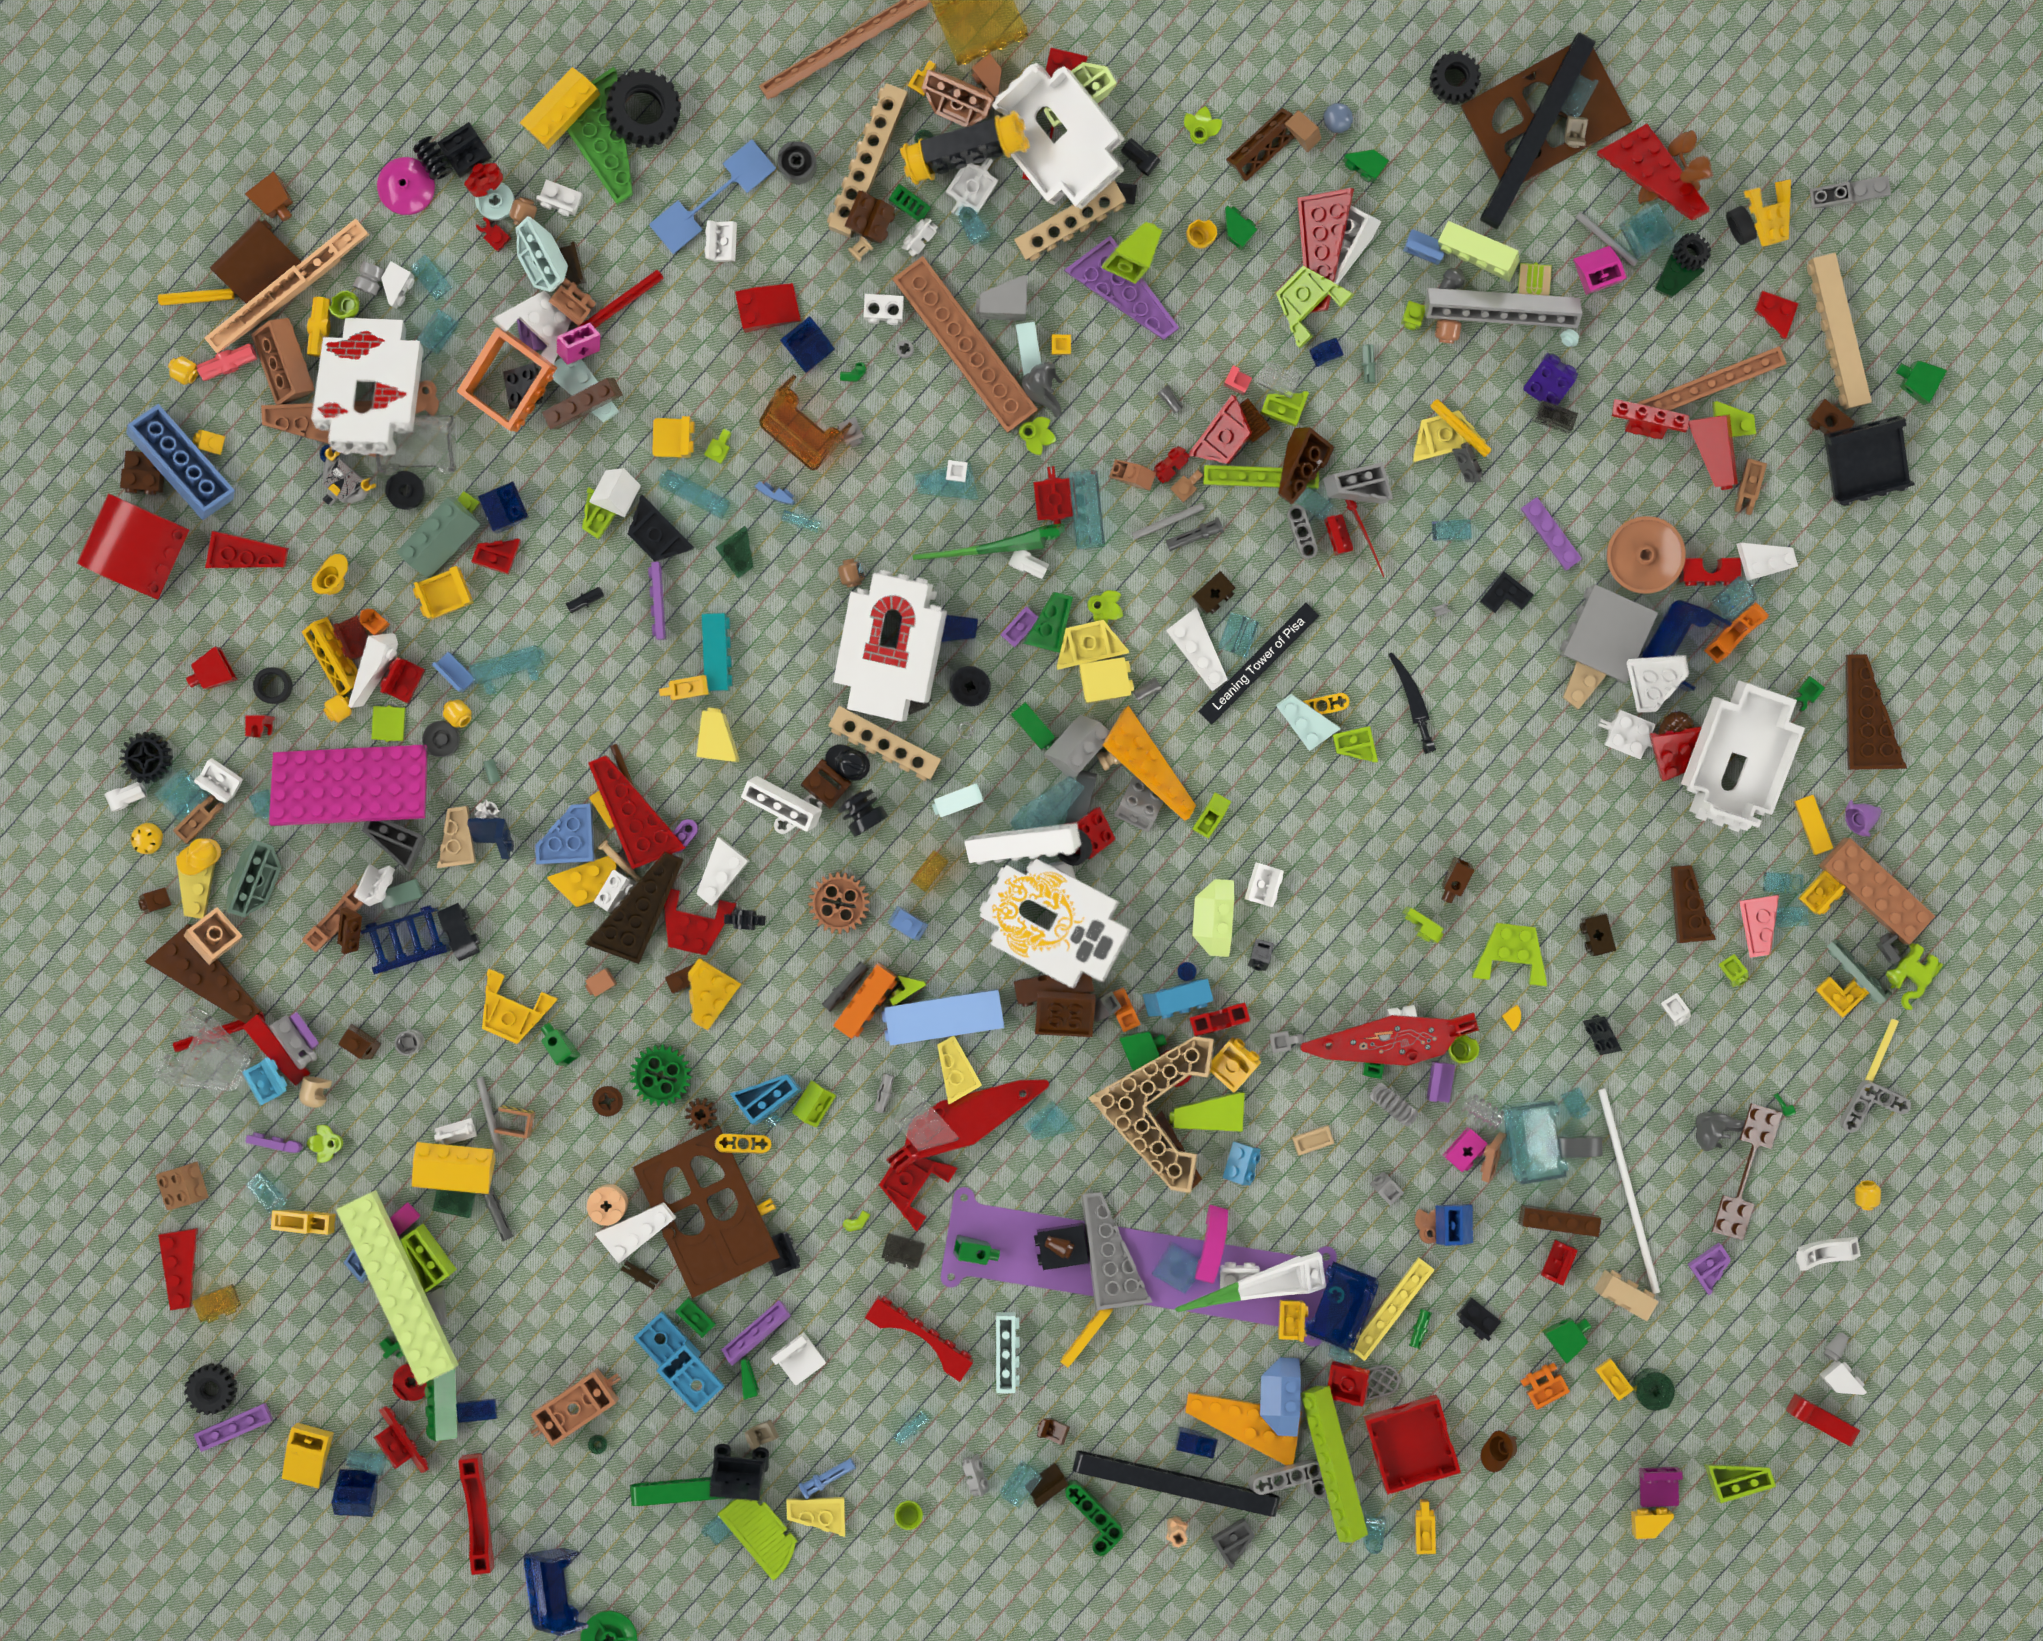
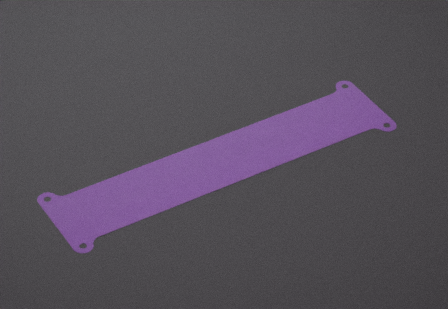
[941,1187,1337,1347]

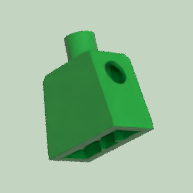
[1895,360,1947,405]
[541,1023,581,1067]
[1119,1030,1167,1071]
[953,1235,1000,1265]
[1542,1317,1592,1364]

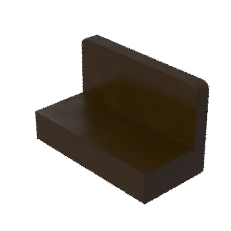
[559,241,586,285]
[1025,1463,1069,1508]

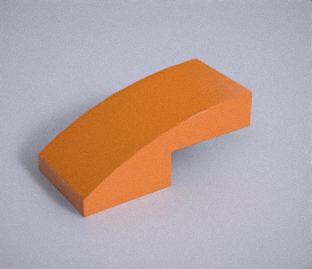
[1113,987,1141,1032]

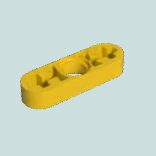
[1303,693,1349,715]
[715,1134,771,1154]

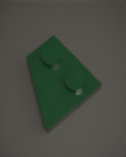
[1654,254,1705,298]

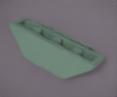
[226,840,281,918]

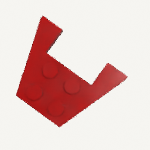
[664,888,737,956]
[879,1158,958,1231]

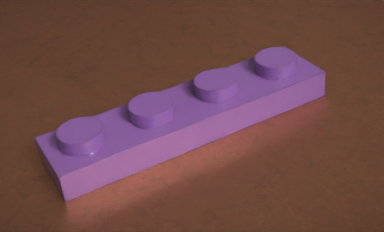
[1521,497,1582,571]
[648,562,666,640]
[721,1300,791,1366]
[193,1402,273,1452]

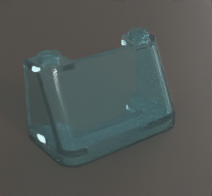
[1503,1100,1568,1185]

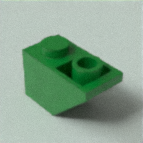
[1343,149,1389,183]
[1224,205,1257,251]

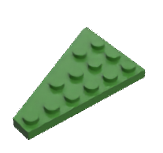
[567,67,633,205]

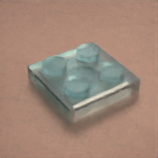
[154,768,210,822]

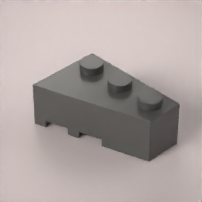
[362,820,426,873]

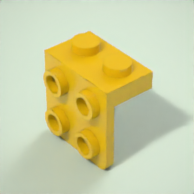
[652,416,695,458]

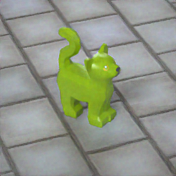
[1885,943,1943,1010]

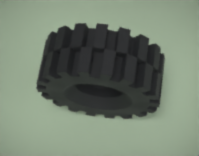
[184,1363,237,1415]

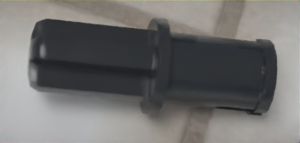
[566,587,604,614]

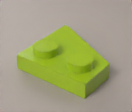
[1260,391,1309,427]
[1712,401,1756,437]
[582,487,616,540]

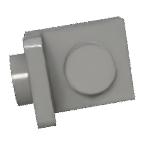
[838,417,864,447]
[1370,1171,1404,1206]

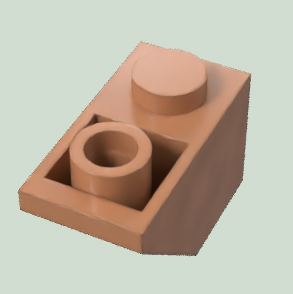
[971,54,1002,101]
[1109,459,1156,491]

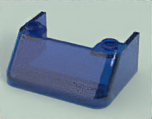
[1641,600,1732,692]
[524,1548,589,1636]

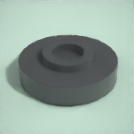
[422,721,460,757]

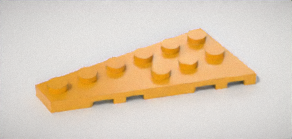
[1102,705,1196,821]
[1185,1392,1302,1466]

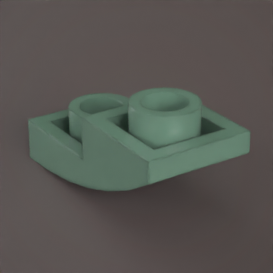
[382,878,423,910]

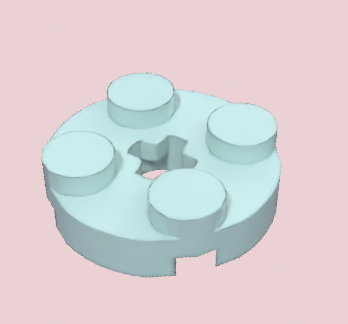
[475,182,515,221]

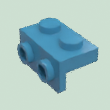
[1223,1141,1261,1186]

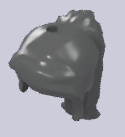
[1022,362,1063,418]
[1695,1112,1745,1151]

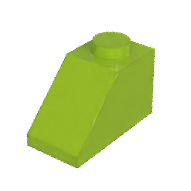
[1192,792,1231,839]

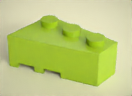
[401,1223,457,1293]
[1704,1464,1776,1503]

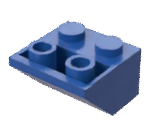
[1435,1204,1473,1246]

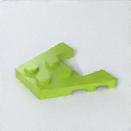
[1276,266,1354,348]
[1472,923,1547,987]

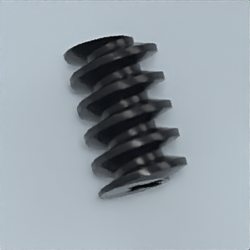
[413,136,453,180]

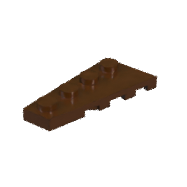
[1671,865,1716,943]

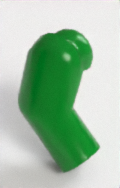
[840,362,867,382]

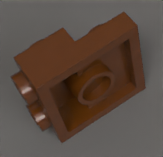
[845,190,895,243]
[120,450,164,495]

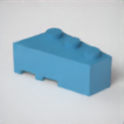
[1142,979,1214,1019]
[730,1074,802,1125]

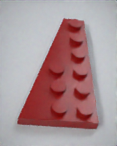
[1649,727,1733,782]
[588,755,686,869]

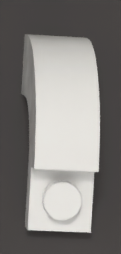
[1796,1237,1861,1271]

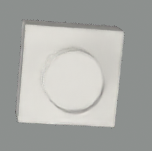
[946,460,968,483]

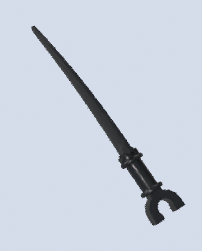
[1388,653,1436,754]

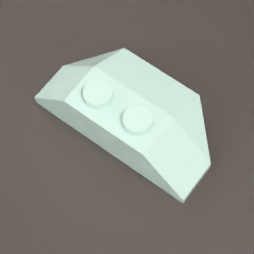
[516,216,568,292]

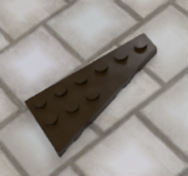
[585,852,683,964]

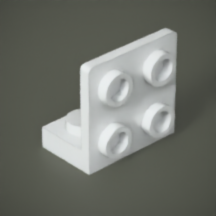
[771,1332,826,1385]

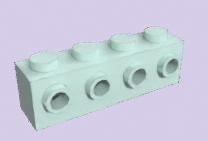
[996,1312,1019,1393]

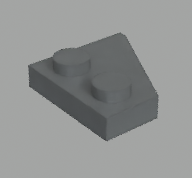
[1211,1518,1255,1569]

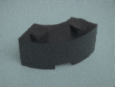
[437,903,481,961]

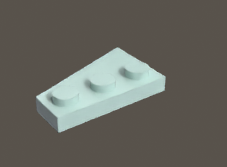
[1276,694,1341,751]

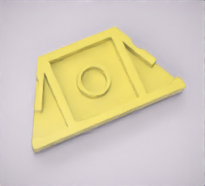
[1413,410,1486,463]
[1057,620,1129,670]

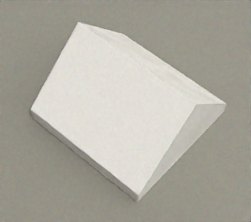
[590,468,641,517]

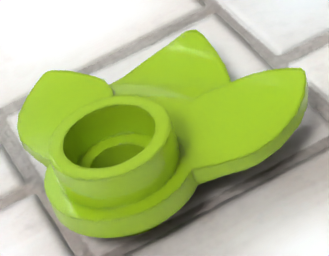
[1184,106,1222,144]
[1019,417,1056,455]
[1087,590,1123,624]
[306,1125,343,1163]

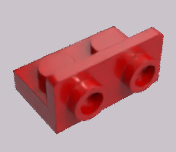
[1324,514,1353,556]

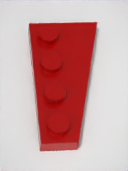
[205,530,289,568]
[158,1228,198,1310]

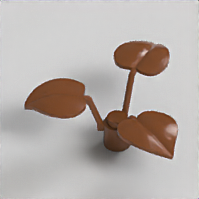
[1638,130,1713,204]

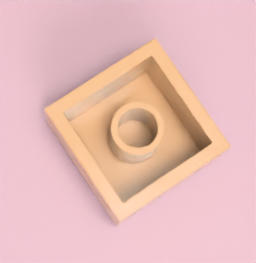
[184,907,242,965]

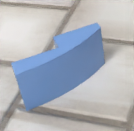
[755,481,795,505]

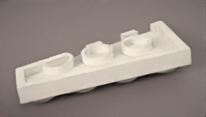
[1166,607,1228,691]
[595,1202,676,1263]

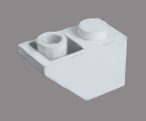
[381,261,415,309]
[1819,1361,1867,1395]

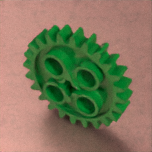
[629,1044,693,1107]

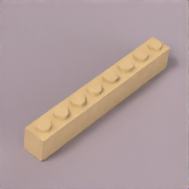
[1807,253,1872,410]

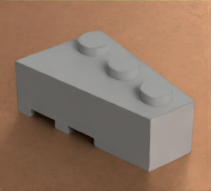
[1323,462,1393,504]

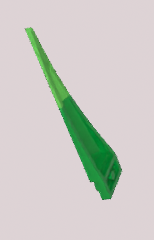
[912,523,1065,560]

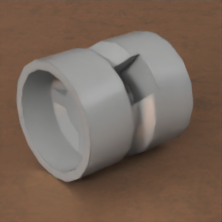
[353,261,385,296]
[394,1029,425,1056]

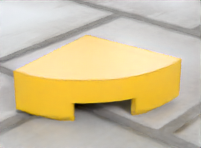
[1501,1004,1521,1031]

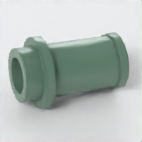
[482,759,501,784]

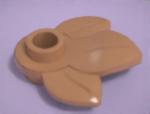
[415,380,439,416]
[1415,1208,1436,1244]

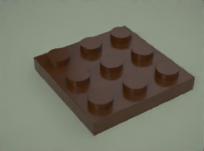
[1035,991,1096,1037]

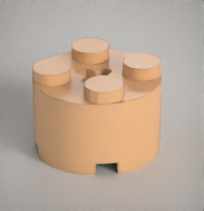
[587,1184,628,1226]

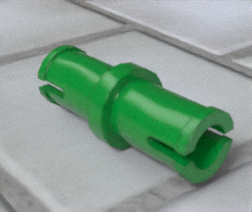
[1409,1309,1432,1349]

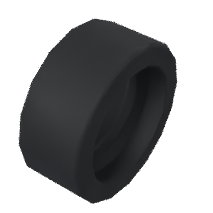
[1726,206,1757,245]
[253,667,292,704]
[1057,829,1092,866]

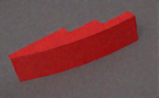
[242,1014,311,1086]

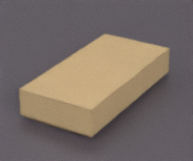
[1292,1125,1335,1156]

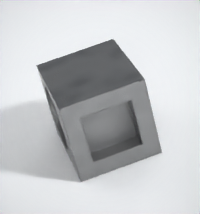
[1094,991,1121,1022]

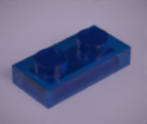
[456,1398,498,1423]

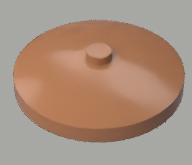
[1607,516,1686,594]

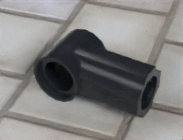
[1121,138,1161,176]

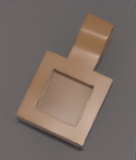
[1170,470,1203,503]

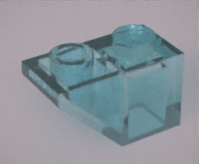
[1432,519,1472,542]

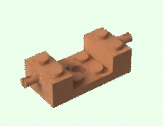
[530,1367,621,1446]

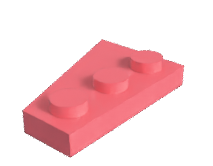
[1739,895,1779,958]

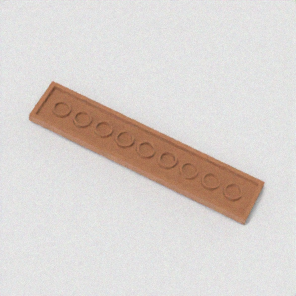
[892,256,1038,433]

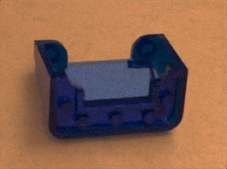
[1304,1261,1379,1354]

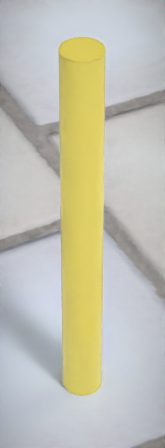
[1865,1019,1899,1091]

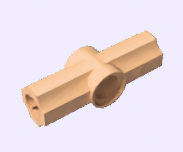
[1166,1516,1188,1548]

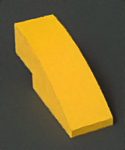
[271,1210,336,1235]

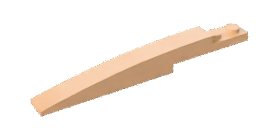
[205,219,369,353]

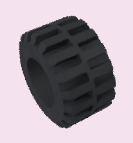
[1430,51,1481,105]

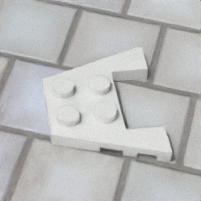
[492,290,571,364]

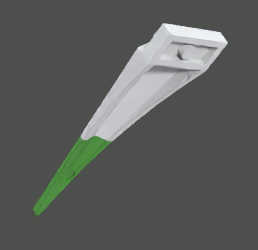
[1175,1252,1326,1312]

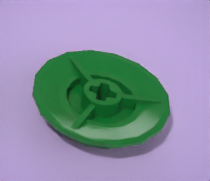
[580,1611,638,1641]

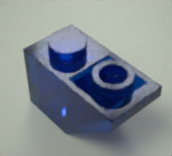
[1175,1427,1218,1459]

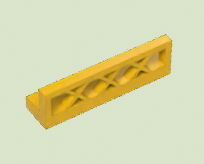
[302,617,358,697]

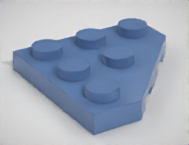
[535,804,594,865]

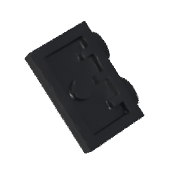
[1456,1297,1501,1341]

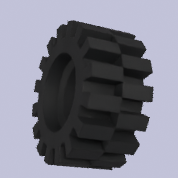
[1672,233,1711,271]

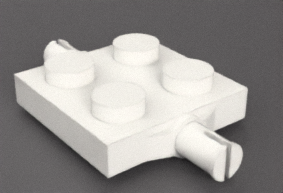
[946,158,999,216]
[1598,710,1656,760]

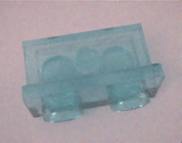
[1711,576,1757,623]

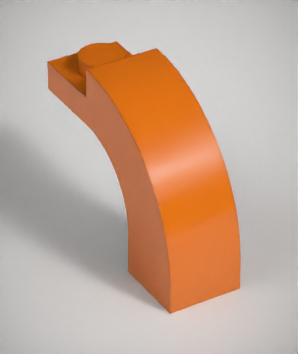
[1704,602,1769,664]

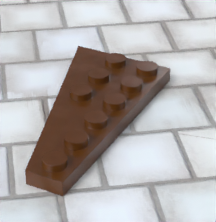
[144,924,262,1024]

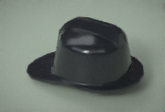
[825,744,870,781]

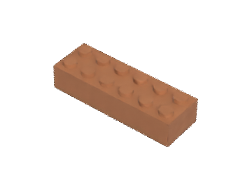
[1818,838,1935,945]

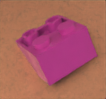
[1573,246,1627,295]

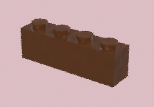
[542,378,623,430]
[1519,1204,1602,1237]

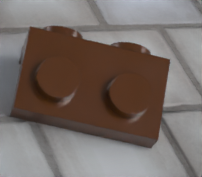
[337,907,362,955]

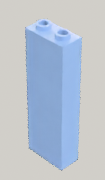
[881,989,1004,1046]

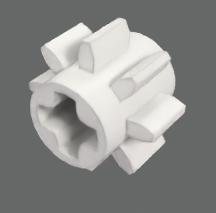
[474,800,500,819]

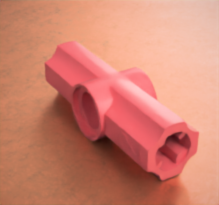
[197,343,257,381]

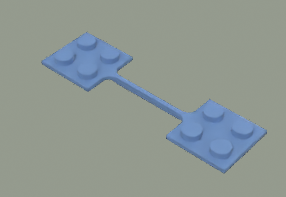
[649,139,776,254]

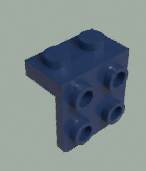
[467,817,514,859]

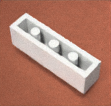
[741,776,822,832]

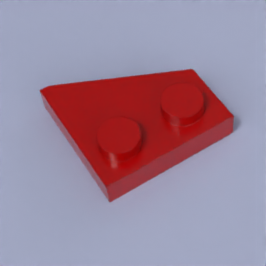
[1754,291,1799,339]
[471,538,521,575]

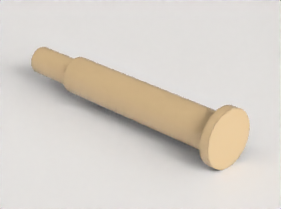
[598,840,641,882]

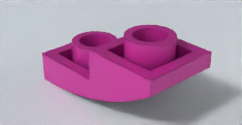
[390,1202,421,1236]

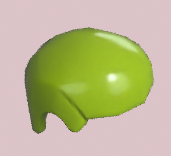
[328,290,360,320]
[1448,1035,1480,1064]
[894,1500,923,1530]

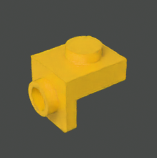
[192,430,225,455]

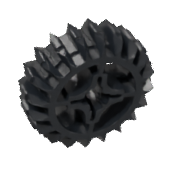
[119,732,173,784]

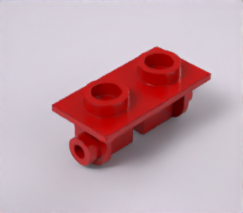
[1153,446,1190,484]

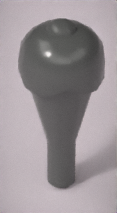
[1439,268,1465,290]

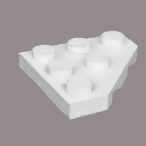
[1627,656,1689,713]

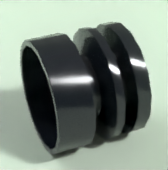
[950,666,991,707]
[837,789,888,837]

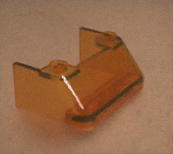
[759,375,853,470]

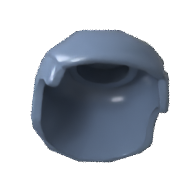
[1323,103,1353,133]

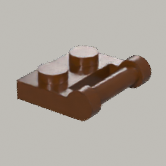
[801,758,852,809]

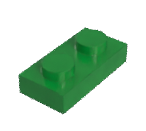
[675,1297,716,1338]

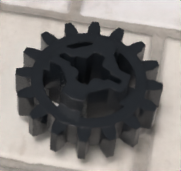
[724,909,766,930]

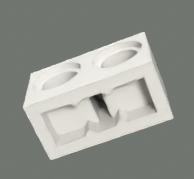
[864,294,904,325]

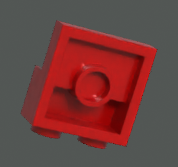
[1327,1361,1370,1407]

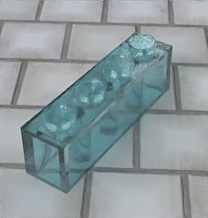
[1069,470,1105,550]

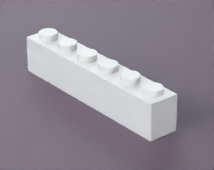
[964,823,1081,865]

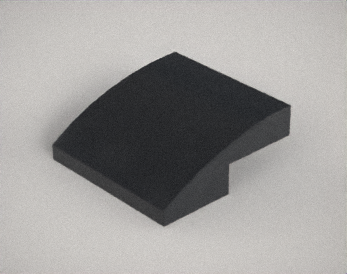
[437,122,492,178]

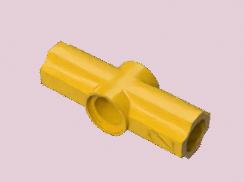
[307,297,331,357]

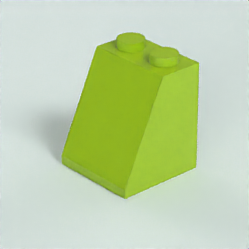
[1101,221,1162,284]

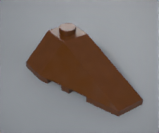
[1278,427,1334,504]

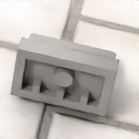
[1114,776,1163,832]

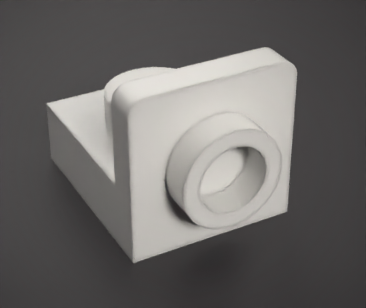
[1661,993,1691,1027]

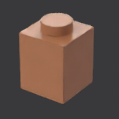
[585,968,617,997]

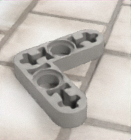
[1840,1080,1911,1133]

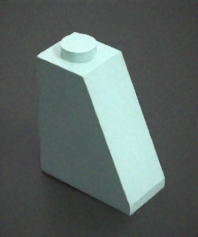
[932,783,984,818]

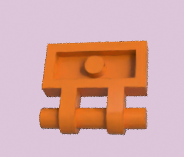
[1520,1362,1570,1410]

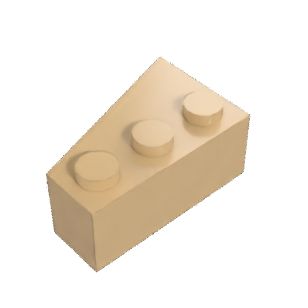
[1594,1270,1659,1321]

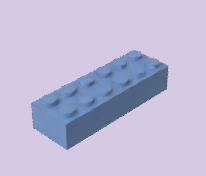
[126,404,235,520]

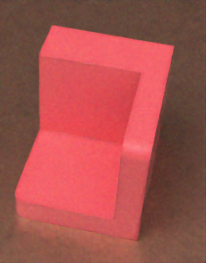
[1223,365,1252,395]

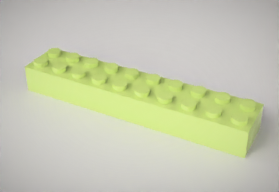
[336,1190,459,1385]

